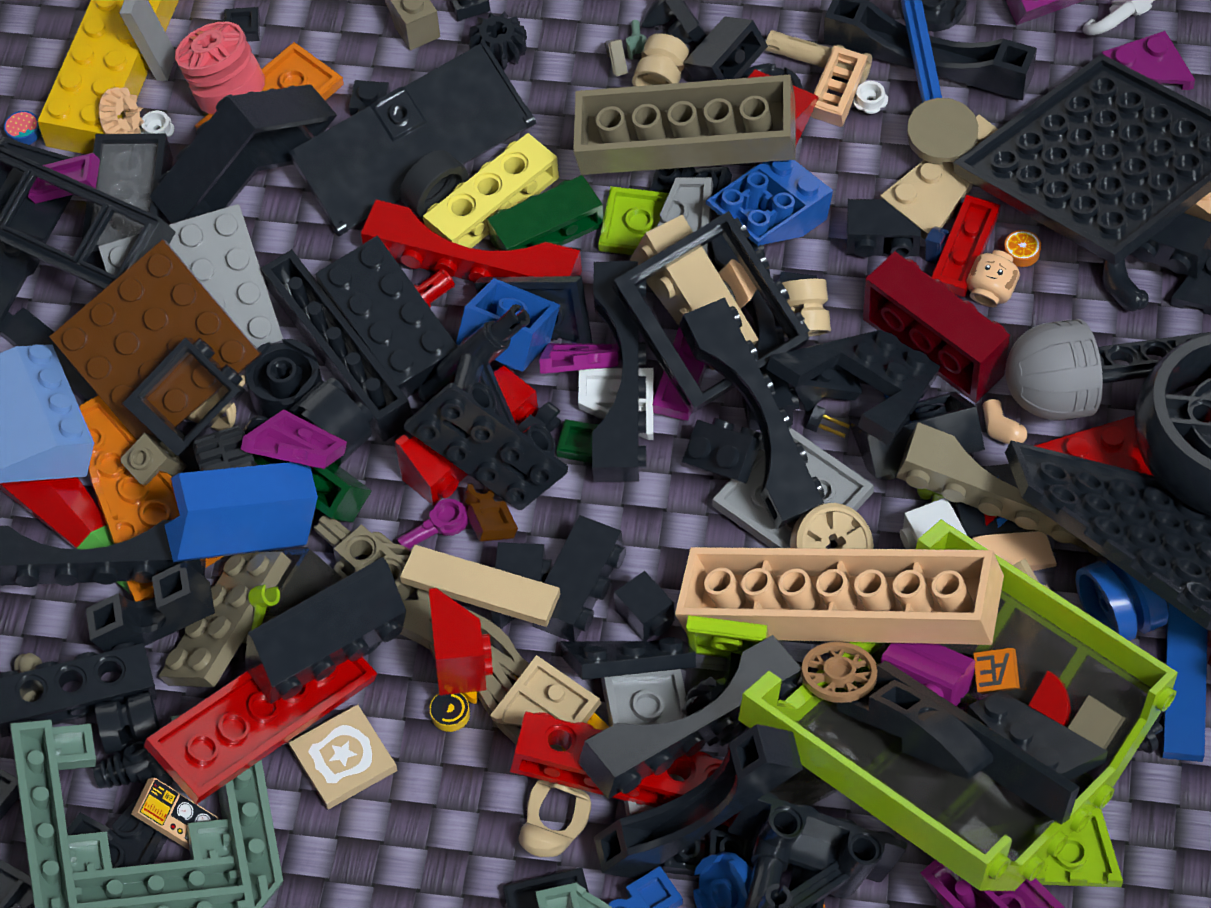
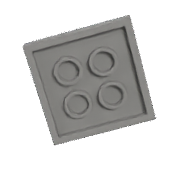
[712,428,874,548]

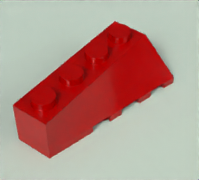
[394,366,538,506]

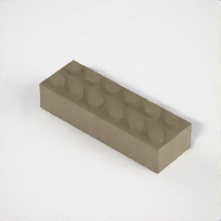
[573,75,796,175]

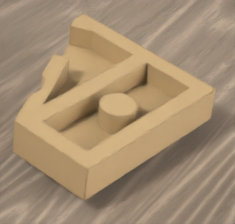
[490,655,601,726]

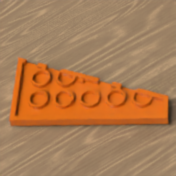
[79,395,224,601]

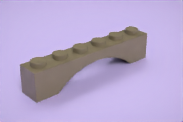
[896,422,1104,557]

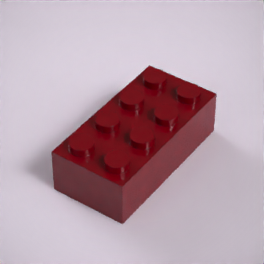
[863,251,1010,403]

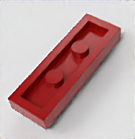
[931,195,1001,297]

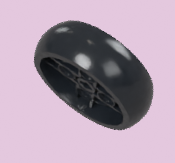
[1134,334,1211,516]

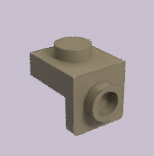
[120,433,187,485]

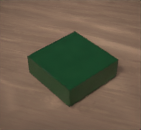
[556,419,598,463]

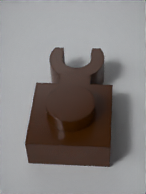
[464,484,518,542]

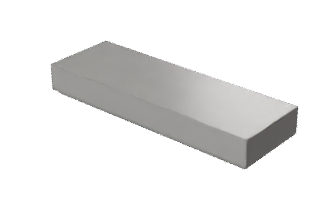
[119,0,176,81]

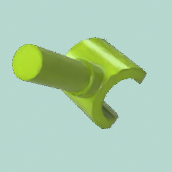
[248,584,280,630]

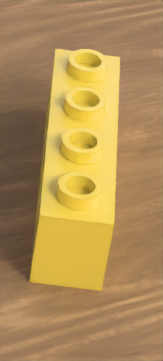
[423,133,559,248]

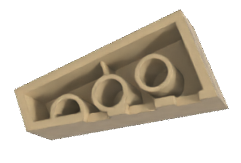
[630,214,759,371]

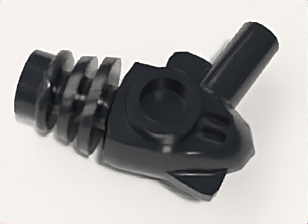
[93,741,173,789]

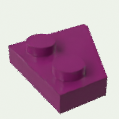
[1101,31,1195,90]
[540,343,621,374]
[241,410,347,469]

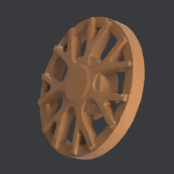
[801,642,877,703]

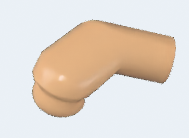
[982,399,1027,445]

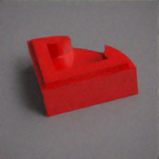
[1028,671,1071,726]

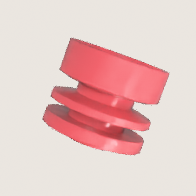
[175,22,265,114]

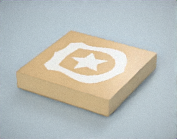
[289,704,398,810]

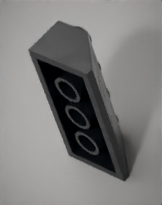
[245,557,406,704]

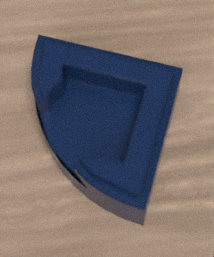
[925,226,950,264]

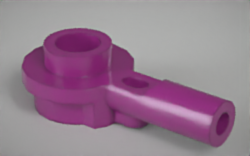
[396,499,469,549]

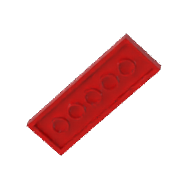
[144,657,378,805]

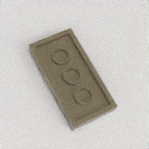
[158,552,291,687]

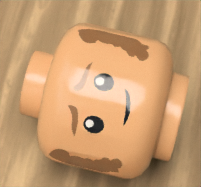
[967,250,1020,307]

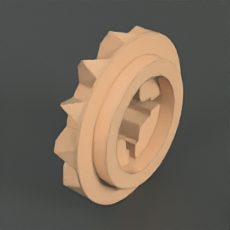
[99,87,145,134]

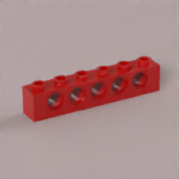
[510,711,735,826]

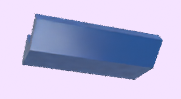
[164,462,318,562]

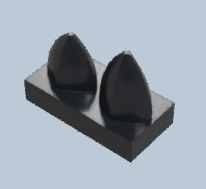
[641,0,707,46]

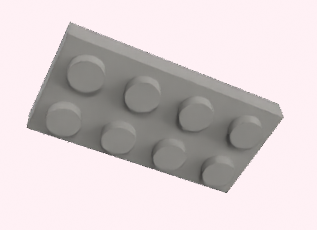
[601,669,687,816]

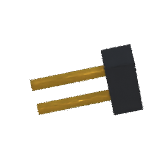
[806,405,850,438]

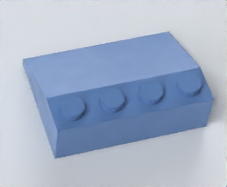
[0,345,94,483]

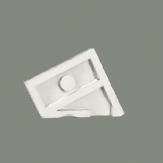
[578,368,654,440]

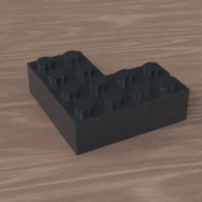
[149,84,337,224]

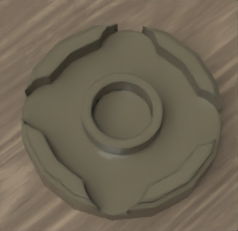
[907,98,979,165]

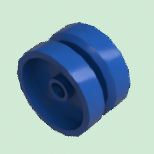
[1075,559,1168,641]

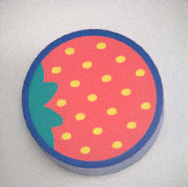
[4,111,41,145]

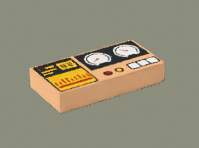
[131,777,218,851]

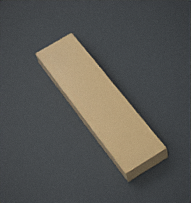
[400,545,560,627]

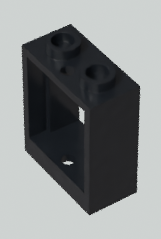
[122,337,246,456]

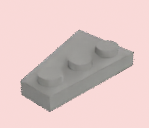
[646,178,713,283]

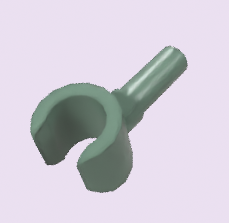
[626,19,647,59]

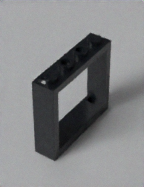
[612,211,810,414]

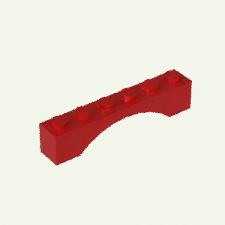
[361,199,582,283]

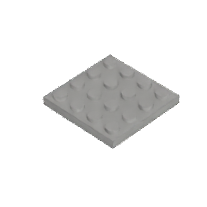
[98,204,283,348]

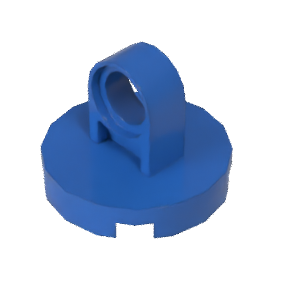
[693,851,753,908]

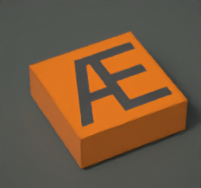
[973,648,1020,694]

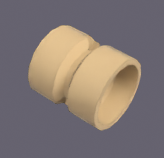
[632,33,689,86]
[782,279,831,337]

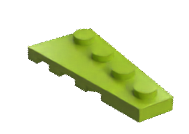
[958,807,1123,887]

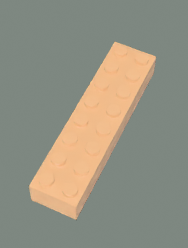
[675,547,1004,645]

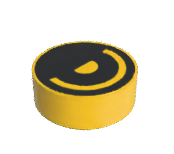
[430,693,470,732]

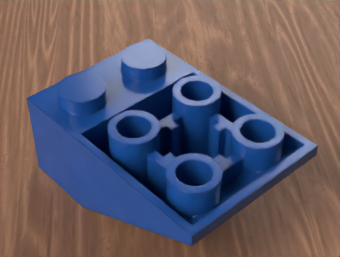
[706,160,833,246]

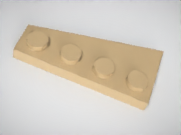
[880,115,998,240]

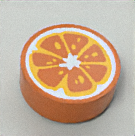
[1004,230,1041,267]

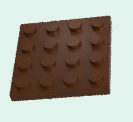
[49,239,262,440]

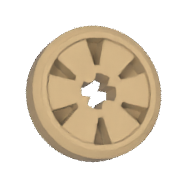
[790,503,874,549]

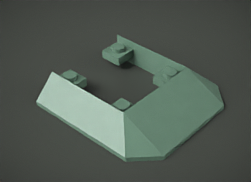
[10,715,283,908]

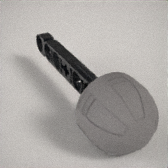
[1006,319,1211,420]

